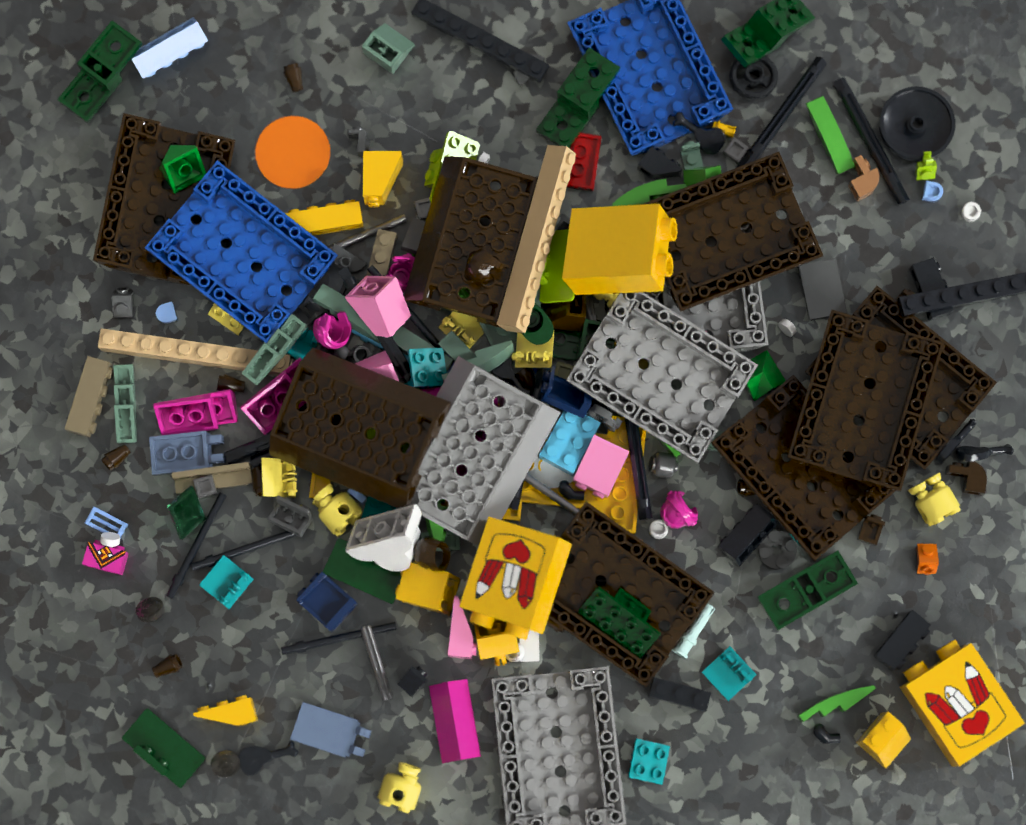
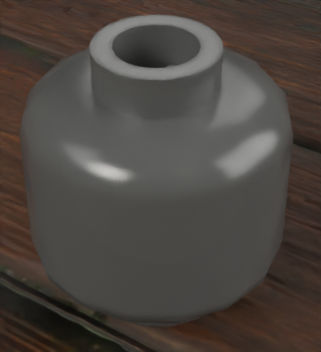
[649,452,678,478]

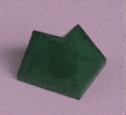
[167,486,206,540]

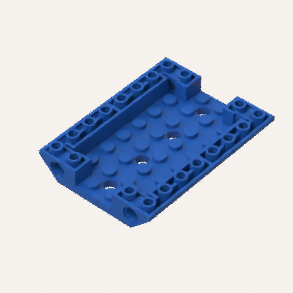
[567,0,733,155]
[145,160,338,343]

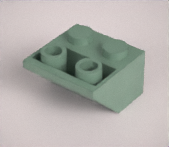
[362,23,415,74]

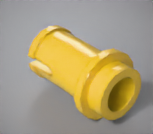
[712,120,736,138]

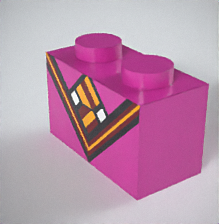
[82,540,129,576]

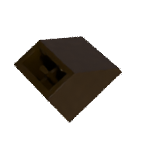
[544,295,586,332]

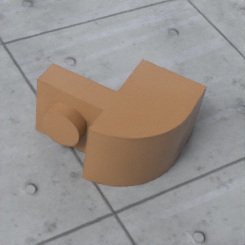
[848,155,879,202]

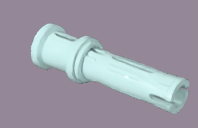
[672,603,715,659]

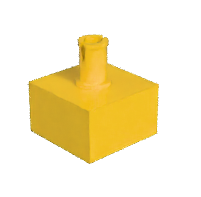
[473,619,519,666]

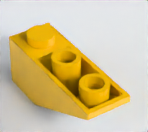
[193,695,258,726]

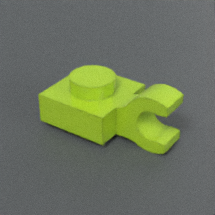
[915,151,937,180]

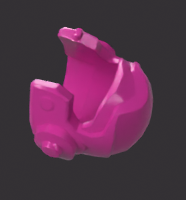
[386,253,415,292]
[313,311,352,350]
[660,491,698,529]

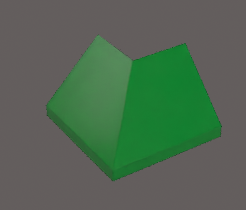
[160,145,206,193]
[745,350,786,402]

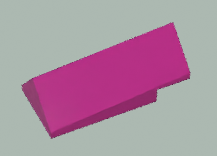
[240,358,306,435]
[153,389,238,435]
[429,679,481,764]

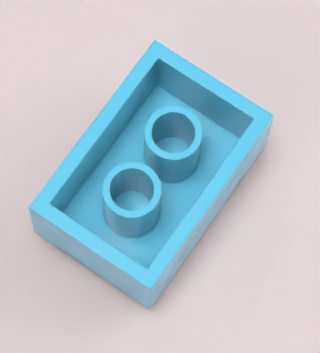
[539,410,601,476]

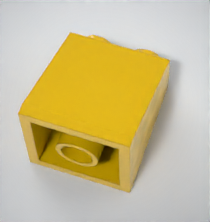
[363,151,403,208]
[395,563,461,616]
[856,712,911,769]

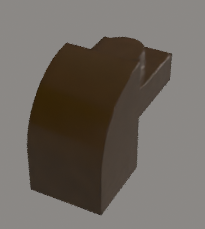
[945,461,987,496]

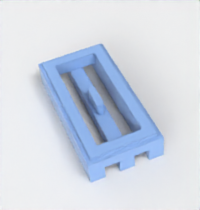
[85,506,128,539]

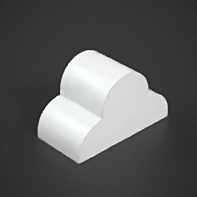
[345,504,421,572]

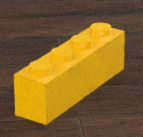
[285,200,364,236]

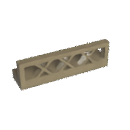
[172,462,253,495]

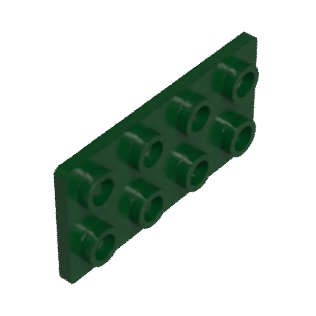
[323,538,402,604]
[578,587,661,658]
[122,709,206,788]

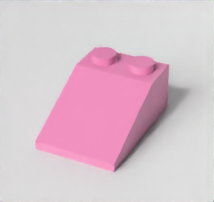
[448,596,477,660]

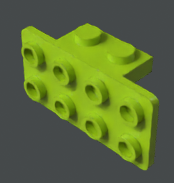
[424,131,480,202]
[539,229,575,304]

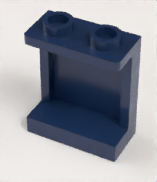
[540,365,592,418]
[296,572,358,632]

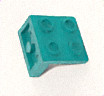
[405,348,447,389]

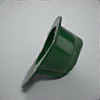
[522,303,554,345]

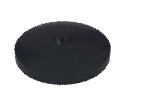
[879,86,956,161]

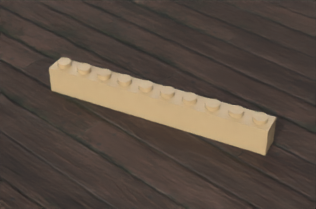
[497,145,576,333]
[98,328,293,376]

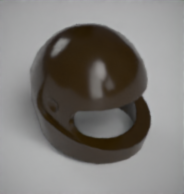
[466,248,505,282]
[413,537,450,572]

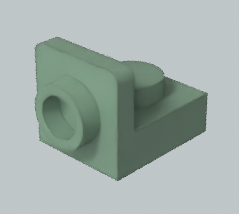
[680,141,703,170]

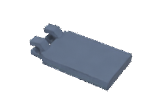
[149,431,226,476]
[290,702,372,758]

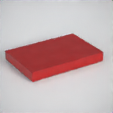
[567,133,602,192]

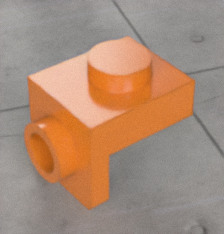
[916,543,939,575]

